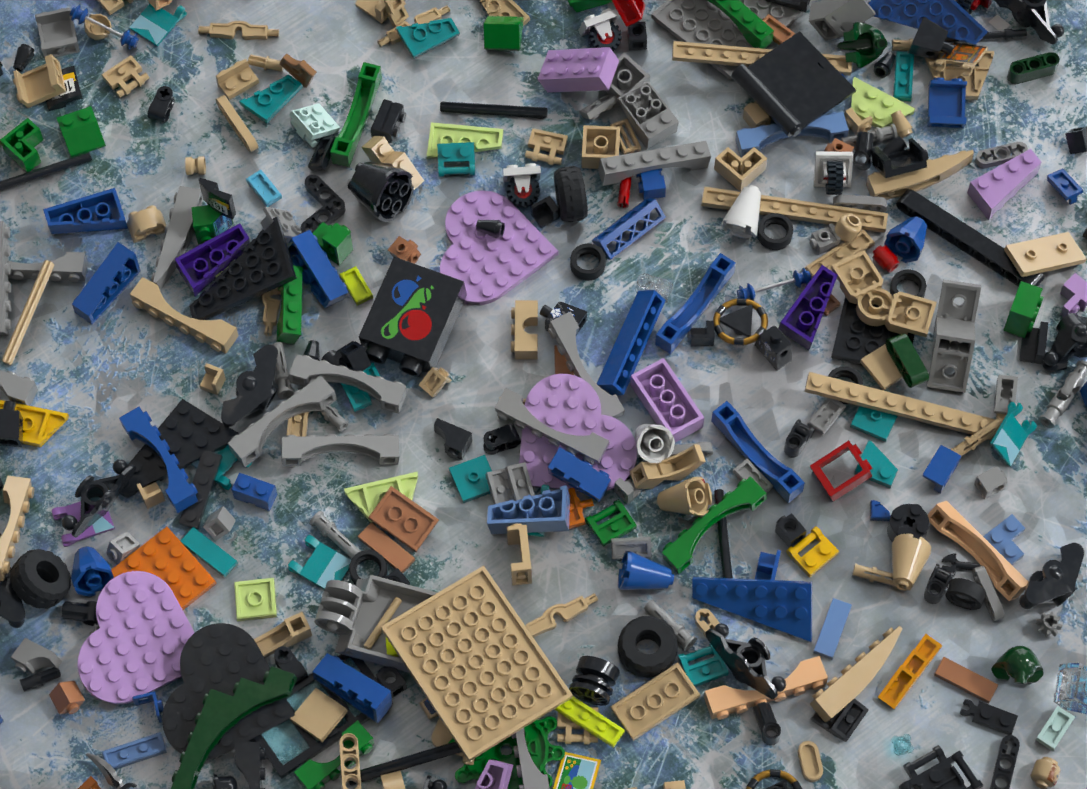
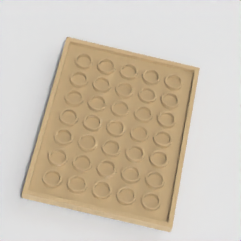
[381,566,573,761]

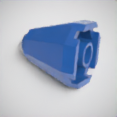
[884,216,927,263]
[71,546,114,597]

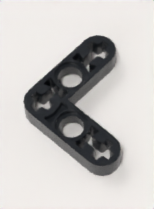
[300,175,346,233]

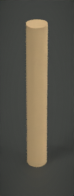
[363,597,402,650]

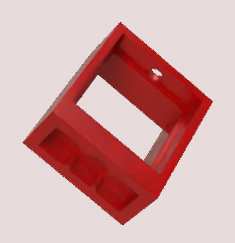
[612,0,645,27]
[810,440,872,502]

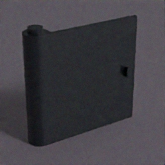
[731,31,856,137]

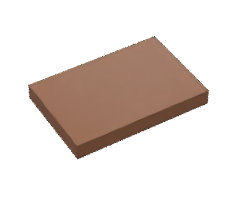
[368,486,439,552]

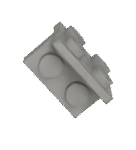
[260,207,302,244]

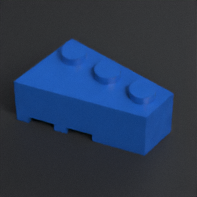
[548,447,611,503]

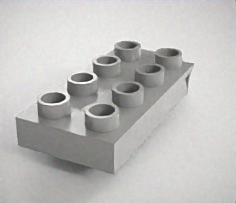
[314,575,437,673]

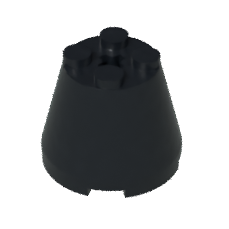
[348,162,414,222]

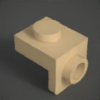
[844,108,873,135]

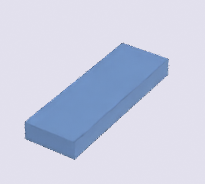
[813,598,852,659]
[102,732,167,770]

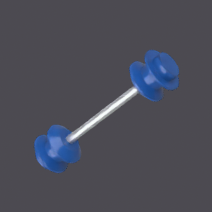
[70,4,139,50]
[737,268,811,301]

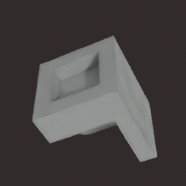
[203,506,236,541]

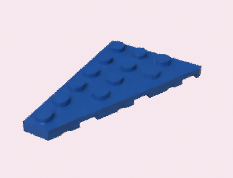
[868,0,988,45]

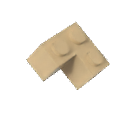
[714,147,767,192]

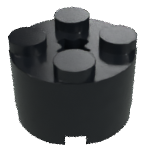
[887,504,929,542]

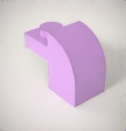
[1060,273,1087,317]

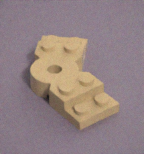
[831,250,937,337]

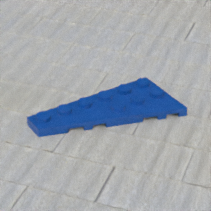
[692,577,812,642]

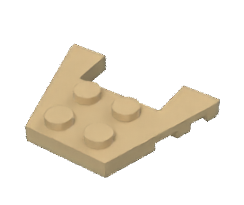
[924,51,994,100]

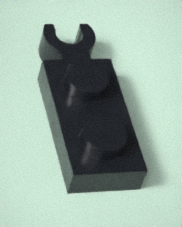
[960,699,1018,735]

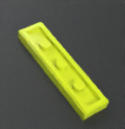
[554,696,625,748]

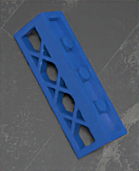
[592,198,666,260]

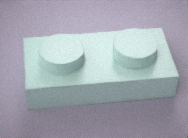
[1036,706,1075,751]

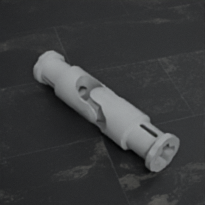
[1039,360,1087,428]

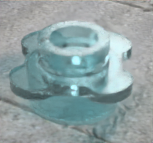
[891,734,914,755]

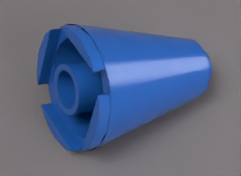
[618,551,674,590]

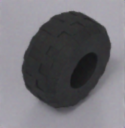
[554,166,588,223]
[10,549,71,609]
[617,616,678,678]

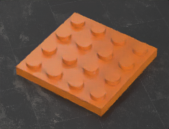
[111,527,217,610]

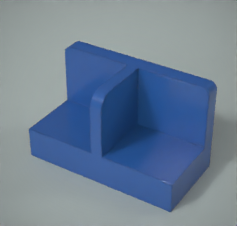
[922,445,961,494]
[755,550,781,580]

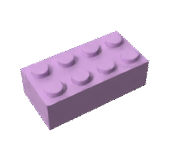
[538,47,619,93]
[630,358,704,442]

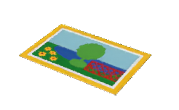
[553,752,601,789]

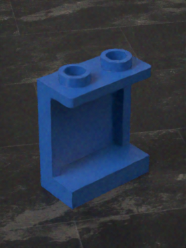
[927,77,967,128]

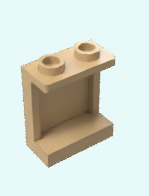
[13,54,66,108]
[507,523,532,585]

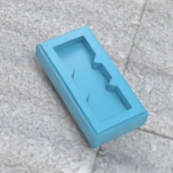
[246,170,282,207]

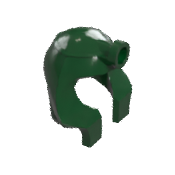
[837,22,888,68]
[991,646,1044,684]

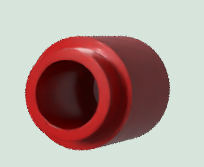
[872,245,900,273]

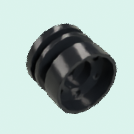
[569,656,620,706]

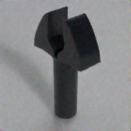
[942,553,980,576]

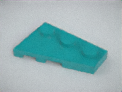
[395,18,460,59]
[239,74,303,124]

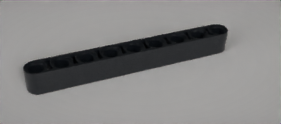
[896,189,1045,287]

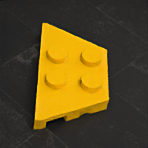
[0,400,69,447]

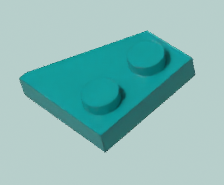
[854,440,898,488]

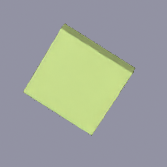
[234,578,277,621]

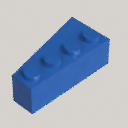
[43,188,128,234]

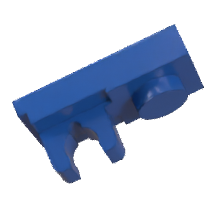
[1047,168,1083,205]

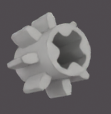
[1036,611,1063,638]

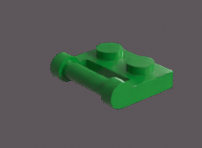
[585,499,637,547]

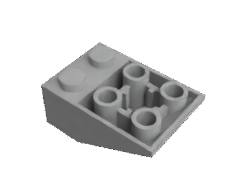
[809,0,876,41]
[618,81,679,149]

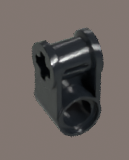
[147,86,175,123]
[784,419,816,457]
[483,424,521,455]
[924,564,955,604]
[274,646,308,684]

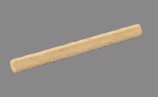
[2,260,54,365]

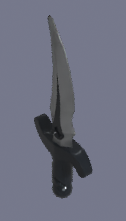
[86,753,137,789]

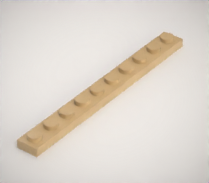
[672,41,852,76]
[701,187,888,233]
[804,372,996,440]

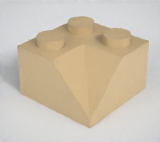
[582,125,620,169]

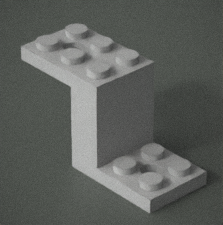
[927,279,981,393]

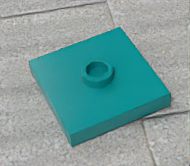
[850,406,898,442]
[449,455,492,503]

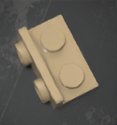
[216,59,259,100]

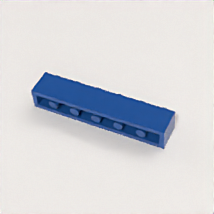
[597,290,666,395]

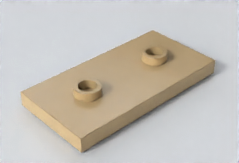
[1004,232,1087,277]
[611,662,701,741]

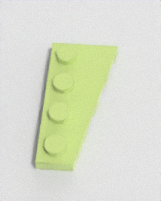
[427,122,504,159]

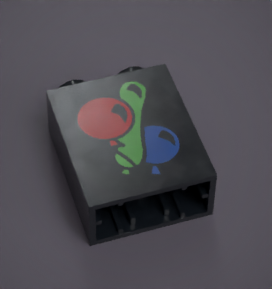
[359,257,467,377]

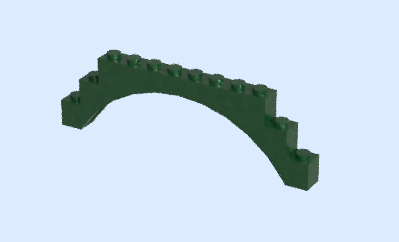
[171,666,297,789]

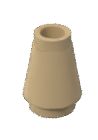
[891,110,913,138]

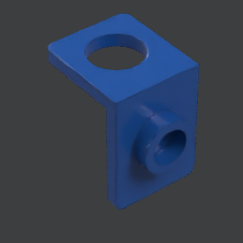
[132,691,164,723]

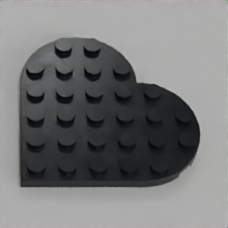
[162,623,295,761]

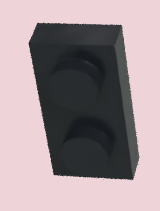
[308,136,336,171]

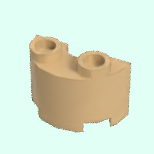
[127,205,166,243]

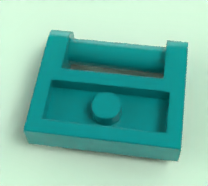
[437,142,475,177]
[677,644,729,687]

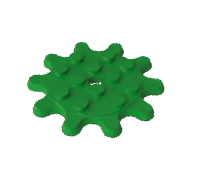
[449,716,565,789]

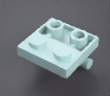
[289,103,340,148]

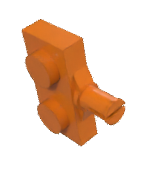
[568,488,594,529]

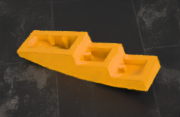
[878,634,942,710]

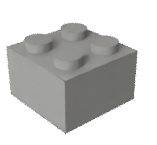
[605,52,650,105]

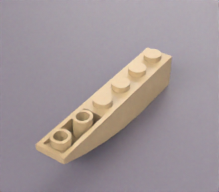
[866,150,974,200]
[810,626,902,722]

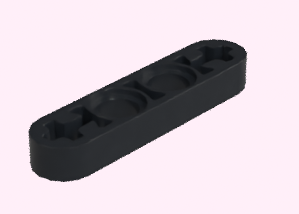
[989,735,1020,789]

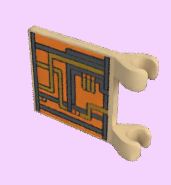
[935,42,988,76]

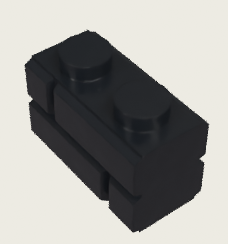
[371,99,406,143]

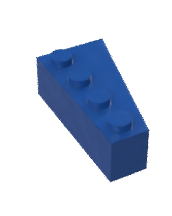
[287,230,348,308]
[72,242,141,324]
[312,653,393,724]

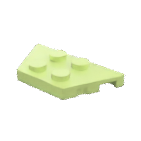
[851,77,915,128]
[344,472,418,522]

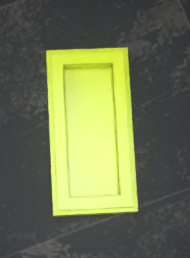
[339,266,373,306]

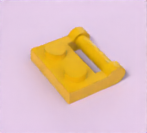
[786,526,839,578]

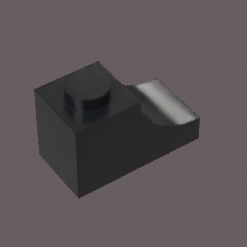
[434,418,473,460]

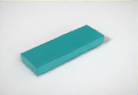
[893,51,914,102]
[180,527,238,577]

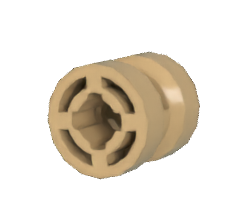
[185,156,206,175]

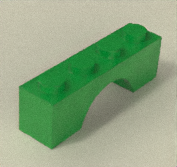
[276,265,303,344]
[294,720,374,789]

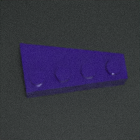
[175,223,250,297]
[778,265,838,351]

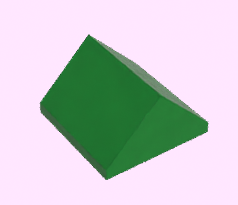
[484,16,524,51]

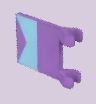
[52,497,115,547]

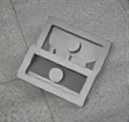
[485,462,535,504]

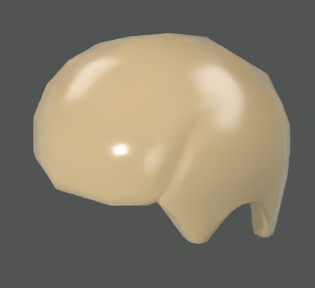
[84,14,112,40]

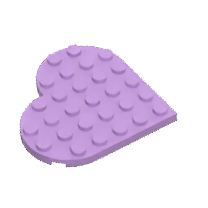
[440,191,559,305]
[519,374,637,491]
[78,571,195,704]

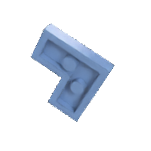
[983,514,1025,565]

